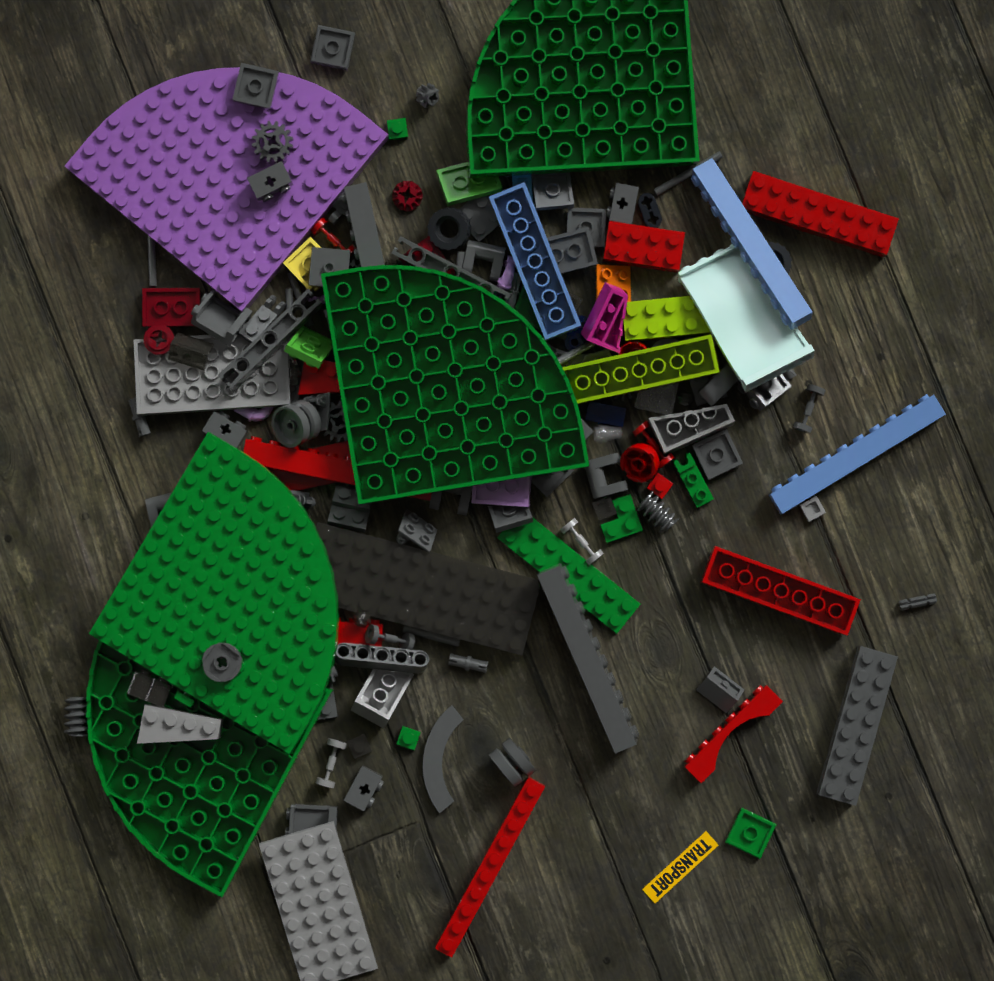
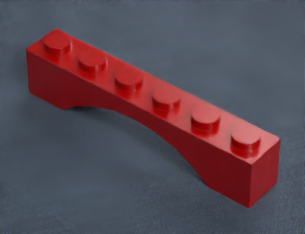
[684,685,783,783]

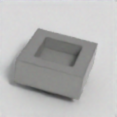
[799,496,826,522]

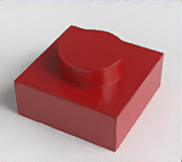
[647,473,673,499]

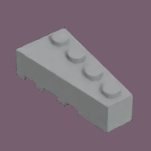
[648,404,735,456]
[137,704,224,744]

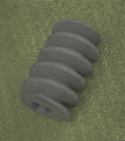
[638,491,680,533]
[64,697,88,736]

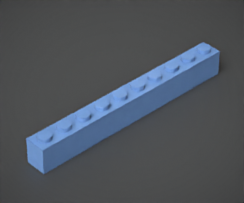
[691,158,813,330]
[769,394,946,515]

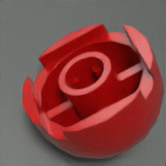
[620,443,660,483]

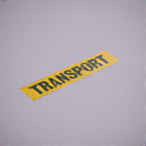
[642,831,719,903]

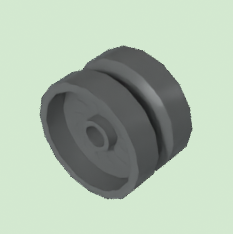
[271,400,321,448]
[489,737,536,787]

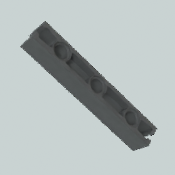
[392,236,512,300]
[218,289,323,392]

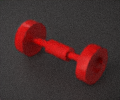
[310,218,356,257]
[632,421,675,469]

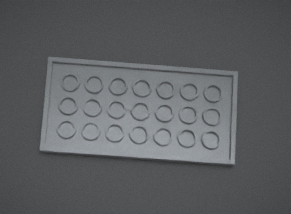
[134,335,291,416]
[259,821,378,981]

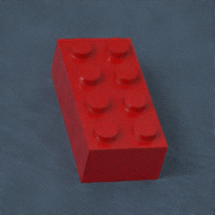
[603,221,685,273]

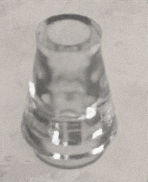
[593,425,622,444]

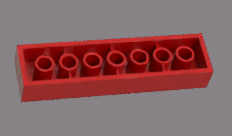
[742,171,899,258]
[700,546,861,636]

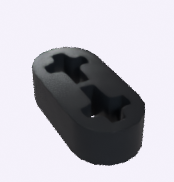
[638,193,662,228]

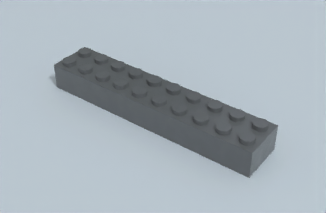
[537,563,639,754]

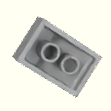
[351,656,414,728]

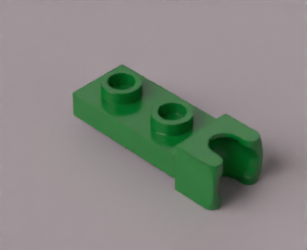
[672,452,714,508]

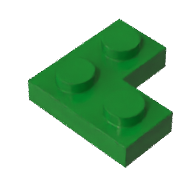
[600,494,643,543]

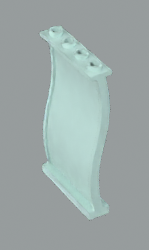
[678,244,815,392]

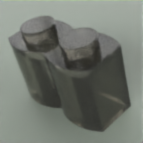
[127,669,173,708]

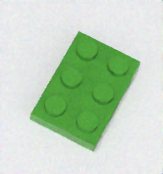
[436,162,503,206]
[284,326,333,368]

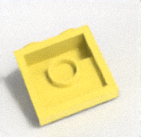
[283,237,321,292]

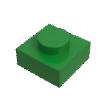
[387,118,408,140]
[174,691,197,708]
[397,726,421,750]

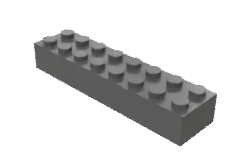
[816,646,898,806]

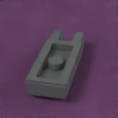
[239,295,286,343]

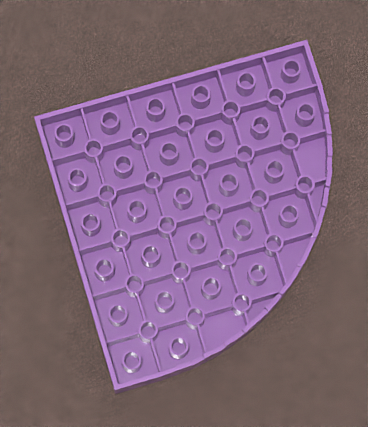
[65,67,389,312]

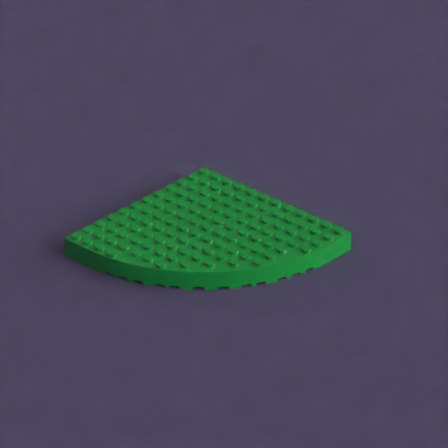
[466,0,700,178]
[321,265,589,504]
[89,432,339,754]
[86,640,333,897]

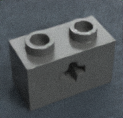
[247,161,293,202]
[606,183,639,224]
[202,410,249,449]
[344,765,384,811]

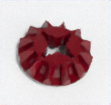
[392,181,423,211]
[144,324,174,355]

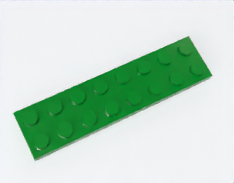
[497,517,640,634]

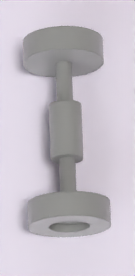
[560,518,604,565]
[315,738,347,788]

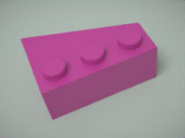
[581,282,628,353]

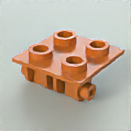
[595,264,631,302]

